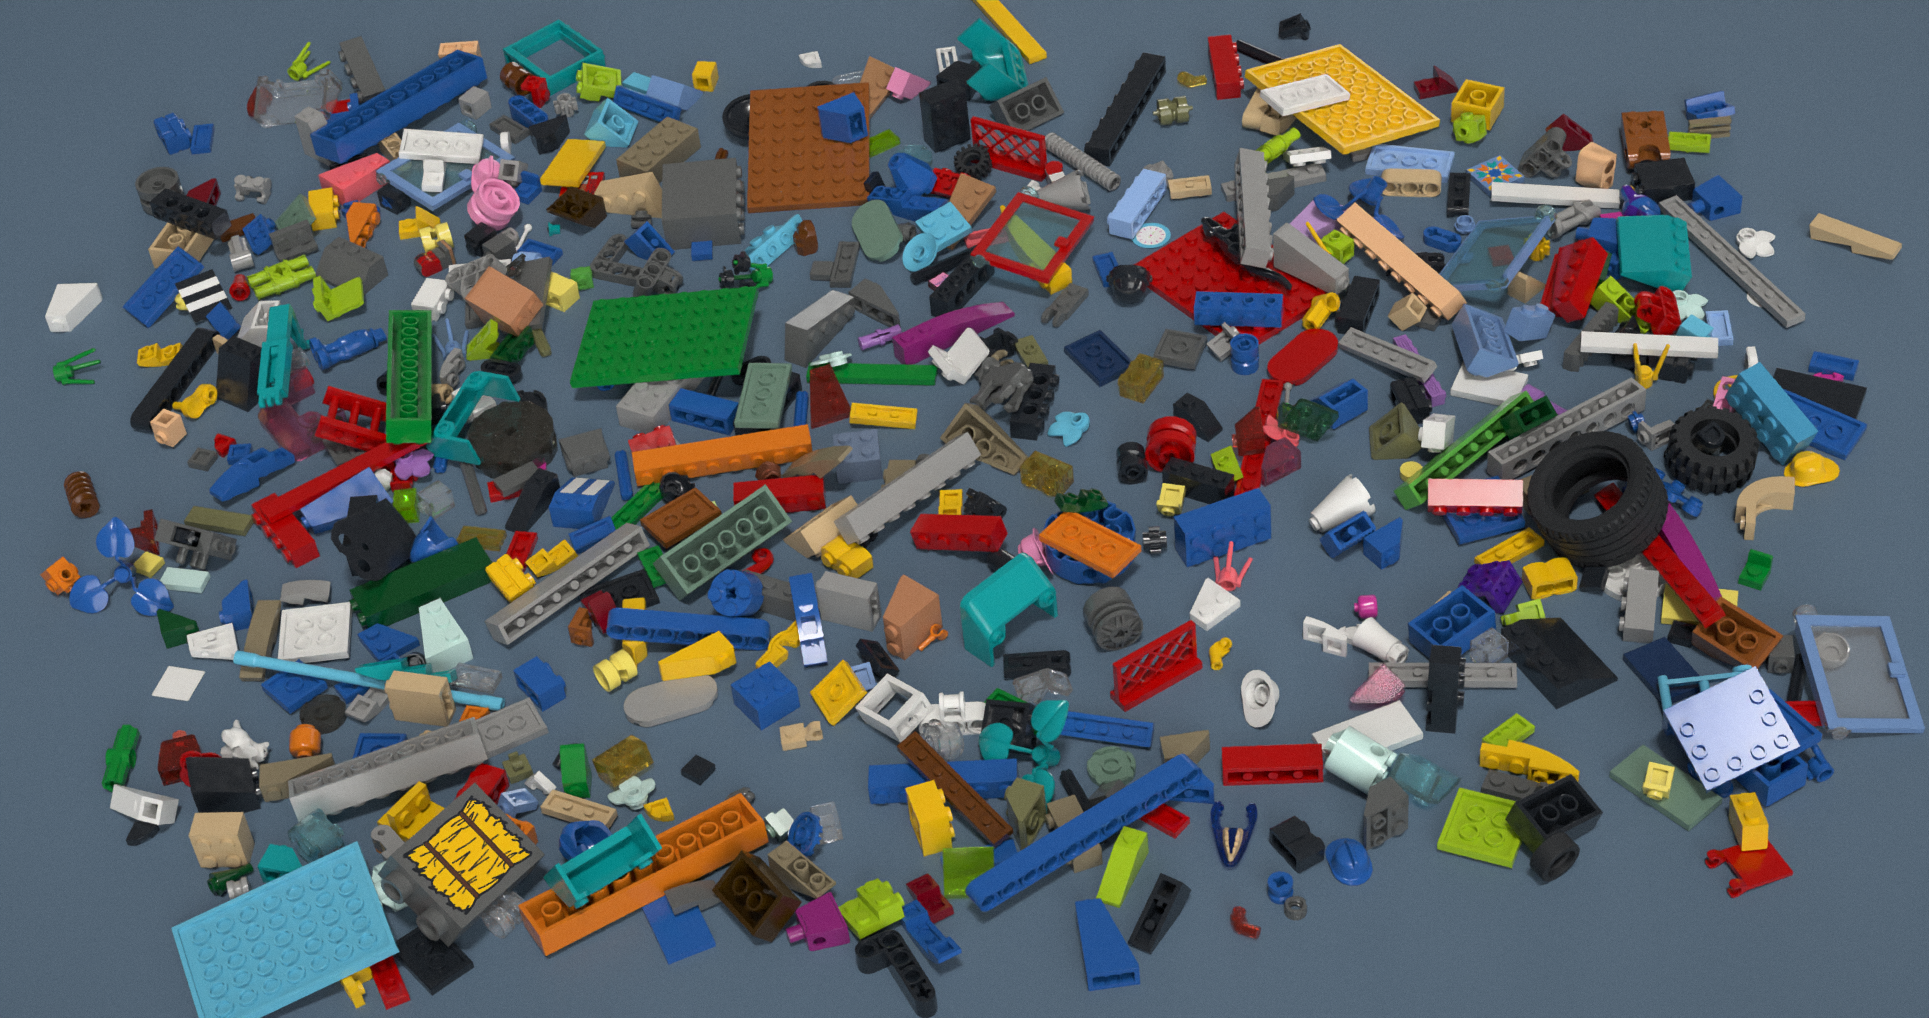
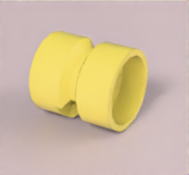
[419,222,454,253]
[593,649,638,692]

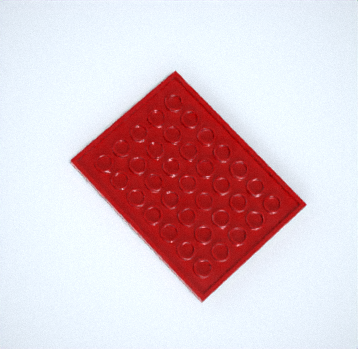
[1134,211,1339,345]

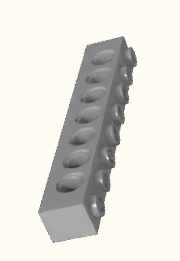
[1487,377,1646,480]

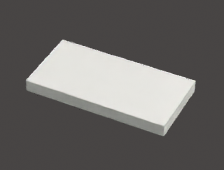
[1260,74,1350,116]
[399,129,484,164]
[1312,700,1423,761]

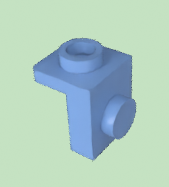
[851,662,877,699]

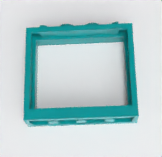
[503,19,606,96]

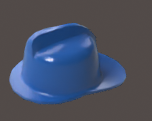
[1325,838,1373,886]

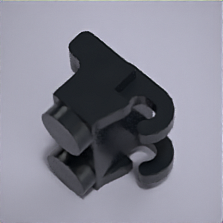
[980,327,1018,357]
[963,488,1007,518]

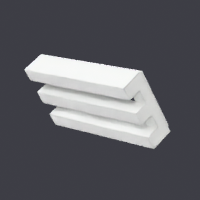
[936,46,958,73]

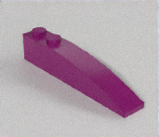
[892,302,1015,365]
[1658,500,1722,601]

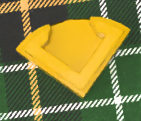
[643,797,675,822]

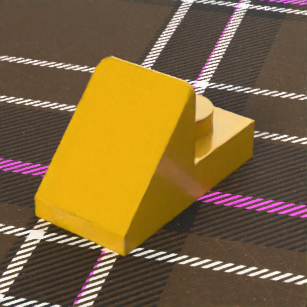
[399,206,441,240]
[339,967,373,1009]

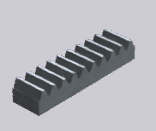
[1563,302,1619,372]

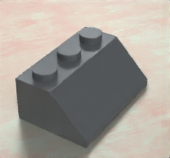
[989,77,1064,137]
[315,237,388,295]

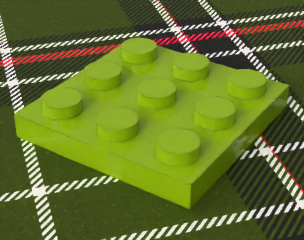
[1437,787,1522,868]

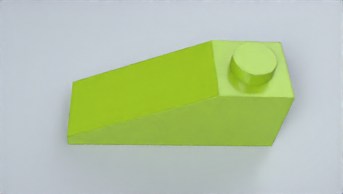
[1096,826,1149,908]

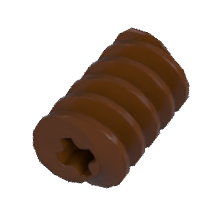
[64,471,100,518]

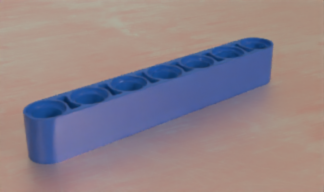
[606,608,770,651]

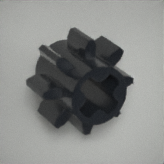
[1143,526,1167,554]

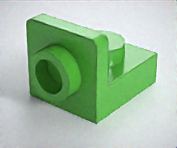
[570,266,594,290]

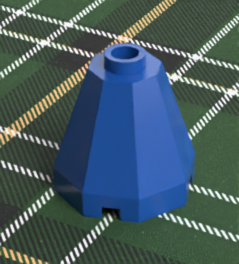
[888,153,937,197]

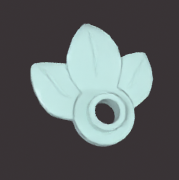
[1673,290,1708,321]
[810,351,852,367]
[607,776,656,810]

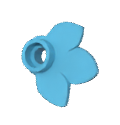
[1047,411,1090,447]

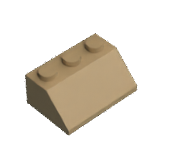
[783,495,857,558]

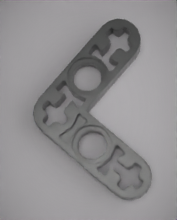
[590,234,642,287]

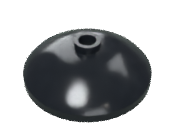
[722,94,750,140]

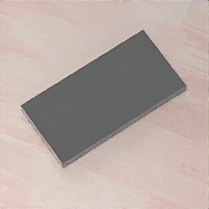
[501,257,553,335]

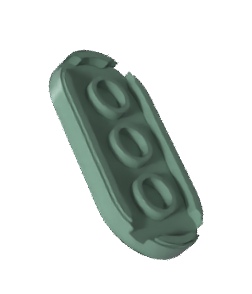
[852,200,903,262]

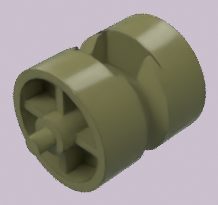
[1153,96,1193,126]

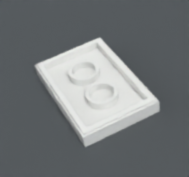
[1451,362,1528,405]

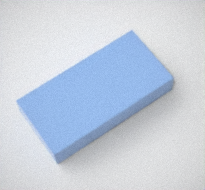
[1705,310,1734,346]

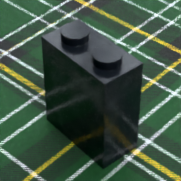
[1631,157,1695,204]

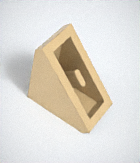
[1508,271,1546,303]

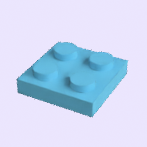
[915,201,973,252]

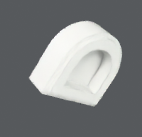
[500,132,512,154]
[1744,346,1758,369]

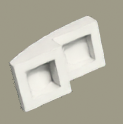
[1303,616,1347,657]

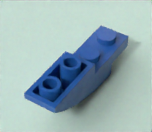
[867,186,948,221]
[209,447,295,501]
[789,573,828,667]

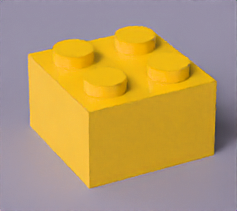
[1451,79,1505,131]
[905,780,955,857]

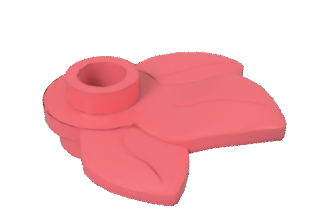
[1262,415,1300,449]

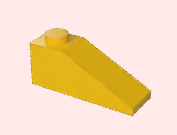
[658,631,736,681]

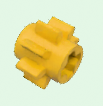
[1524,237,1550,261]

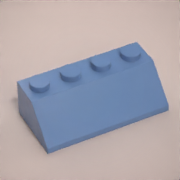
[1452,304,1519,378]

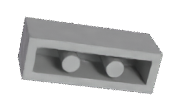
[1619,568,1659,643]

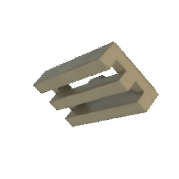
[1687,116,1732,139]

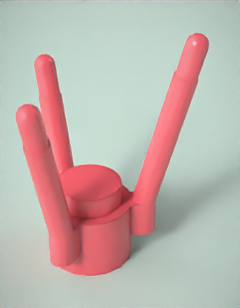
[1213,541,1253,591]

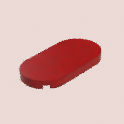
[1267,328,1338,386]

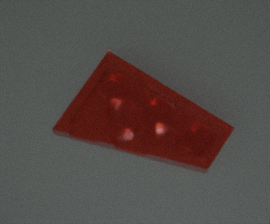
[810,364,851,429]

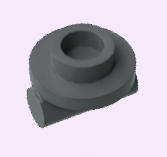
[631,211,653,228]

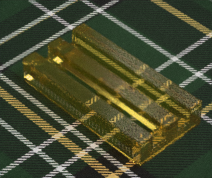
[456,526,507,552]

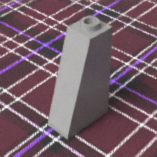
[1273,222,1350,295]

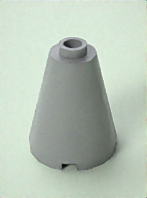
[1032,169,1091,212]

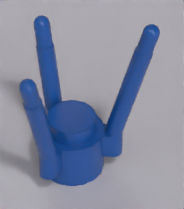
[1807,744,1834,782]

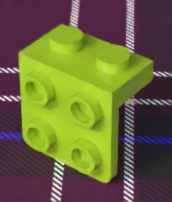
[312,276,364,321]

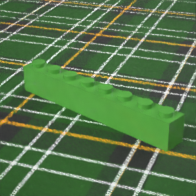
[1394,390,1534,510]

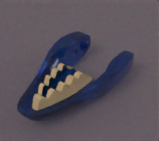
[1210,801,1258,867]

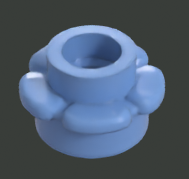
[1454,215,1475,234]

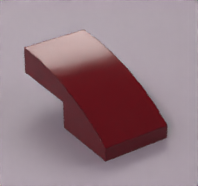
[906,873,954,924]

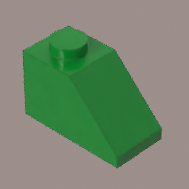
[560,743,592,798]

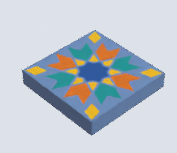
[1466,155,1524,197]

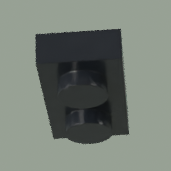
[856,639,900,678]

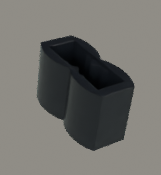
[1269,816,1325,873]

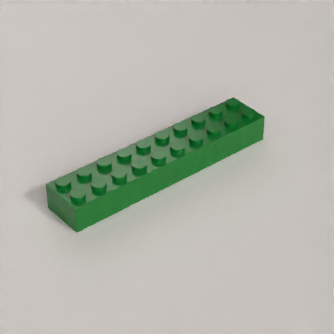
[386,310,432,444]

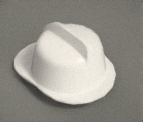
[1241,670,1280,728]

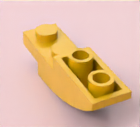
[1479,740,1580,784]

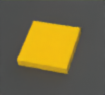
[810,660,867,726]

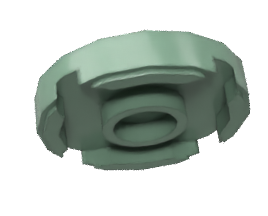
[1087,746,1136,786]

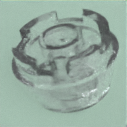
[919,719,964,762]

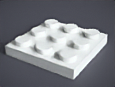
[278,602,352,663]

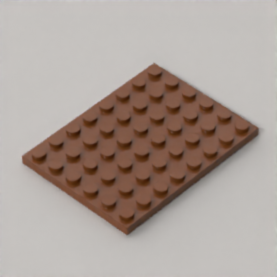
[747,82,870,213]

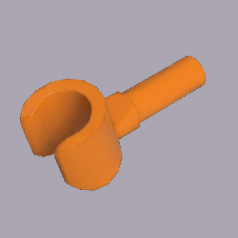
[917,624,948,651]

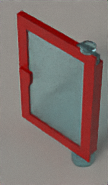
[970,186,1094,284]

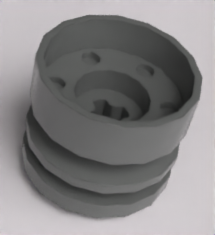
[1083,587,1143,650]

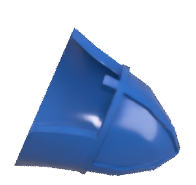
[410,516,458,563]

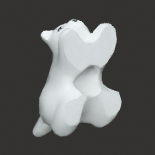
[220,720,269,770]

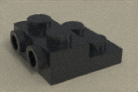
[978,699,1037,755]

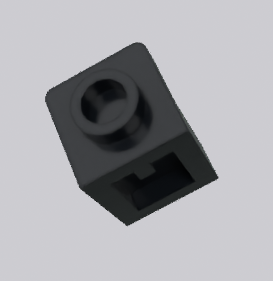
[1279,13,1311,40]

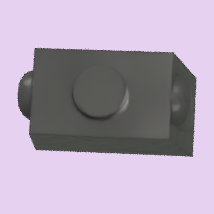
[559,428,610,477]

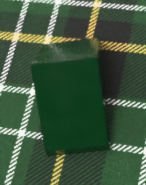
[156,609,200,649]

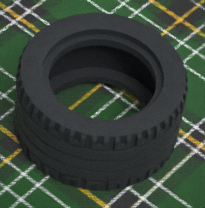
[1527,431,1669,568]

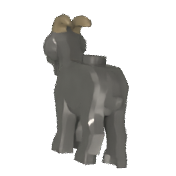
[970,350,1033,413]

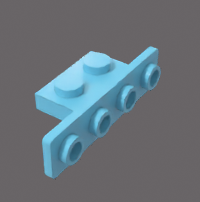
[745,214,803,273]

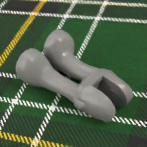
[1535,199,1601,239]

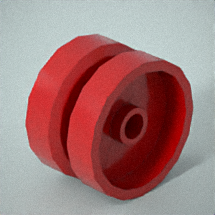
[1145,416,1197,472]

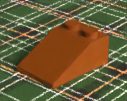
[1691,596,1783,669]

